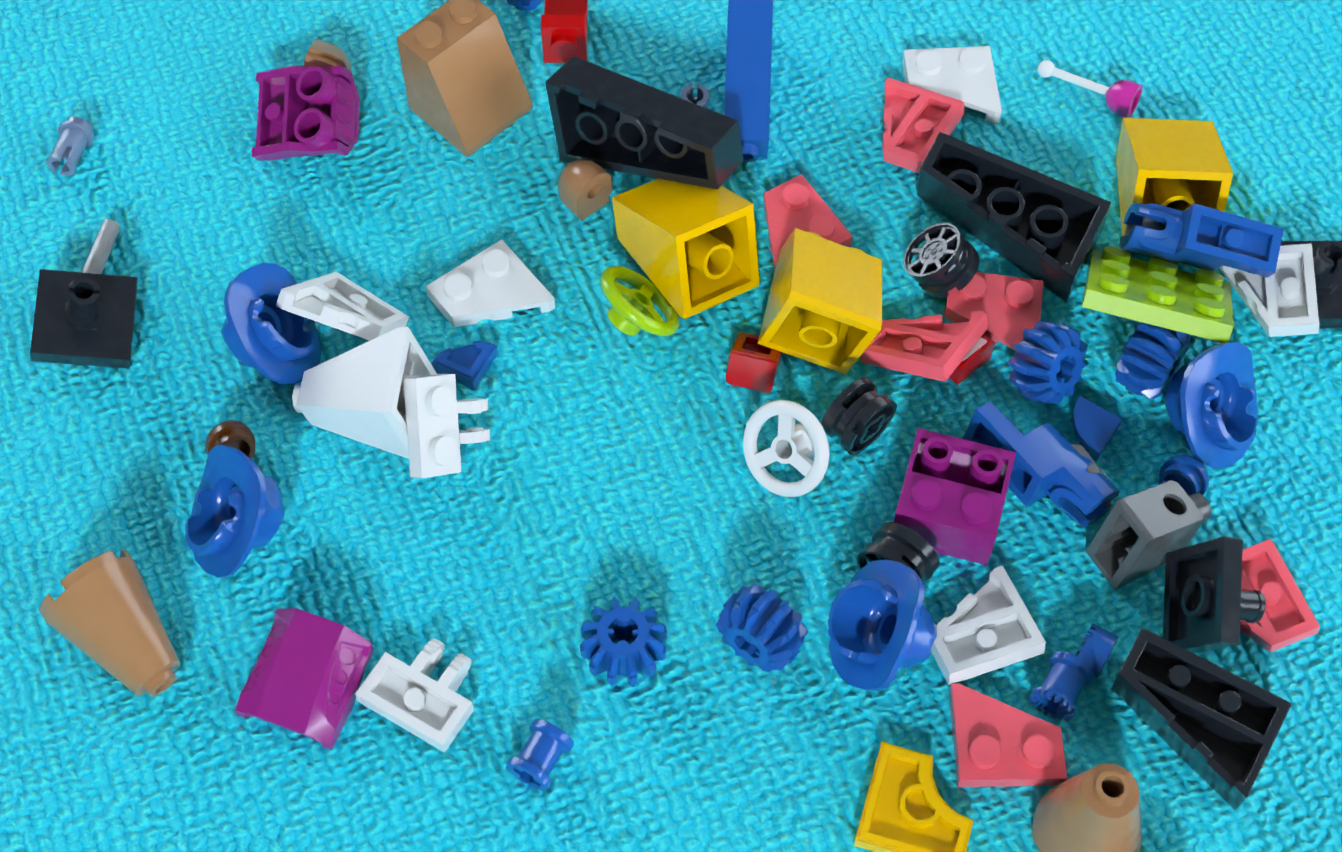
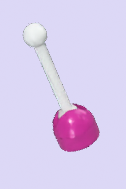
[1037,60,1143,118]

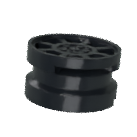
[903,223,979,298]
[821,378,897,455]
[857,522,940,581]

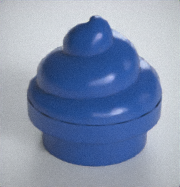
[1158,454,1209,495]

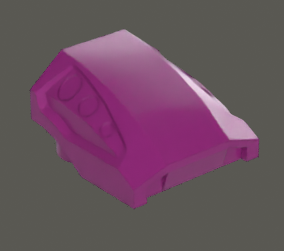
[252,65,360,161]
[235,608,374,750]

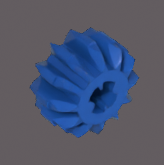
[1007,321,1089,405]
[1115,322,1190,399]
[716,584,808,672]
[580,597,667,687]

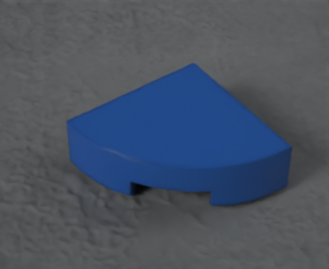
[432,341,498,390]
[1071,395,1122,462]

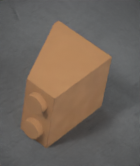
[397,0,533,158]

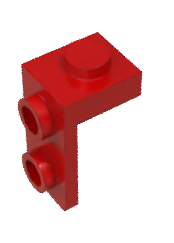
[541,0,588,63]

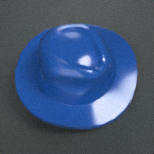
[221,263,322,384]
[1165,342,1258,469]
[185,445,285,577]
[828,559,937,691]

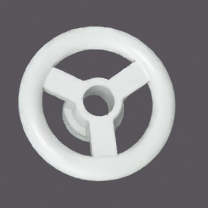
[743,400,829,497]

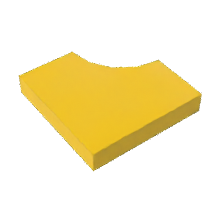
[853,741,973,852]

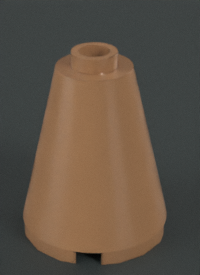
[39,549,180,697]
[1031,763,1142,852]

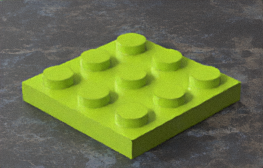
[1082,247,1234,343]

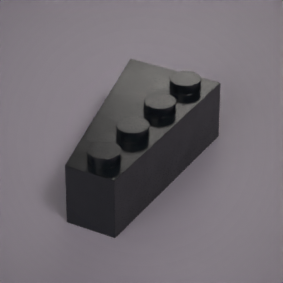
[545,56,743,189]
[917,132,1111,303]

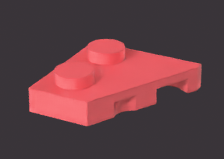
[883,78,964,173]
[763,174,853,275]
[944,272,1043,351]
[860,311,989,382]
[1240,539,1320,652]
[949,683,1067,787]

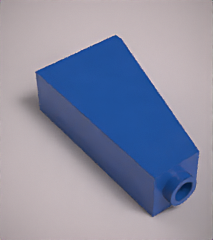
[724,0,773,162]

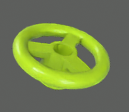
[600,266,680,336]

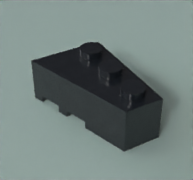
[1111,628,1292,810]

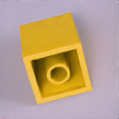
[1116,117,1233,250]
[612,179,760,319]
[757,228,882,375]

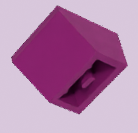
[894,428,1016,566]

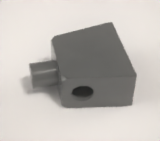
[1086,480,1211,591]

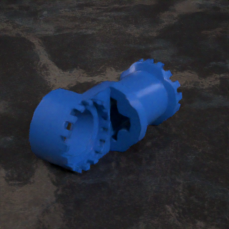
[1029,624,1119,722]

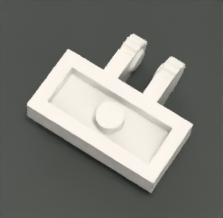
[403,374,490,478]
[355,638,474,753]

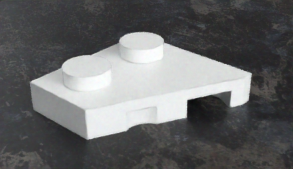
[902,46,1002,123]
[426,239,555,327]
[1219,243,1319,337]
[276,272,409,341]
[931,565,1046,685]

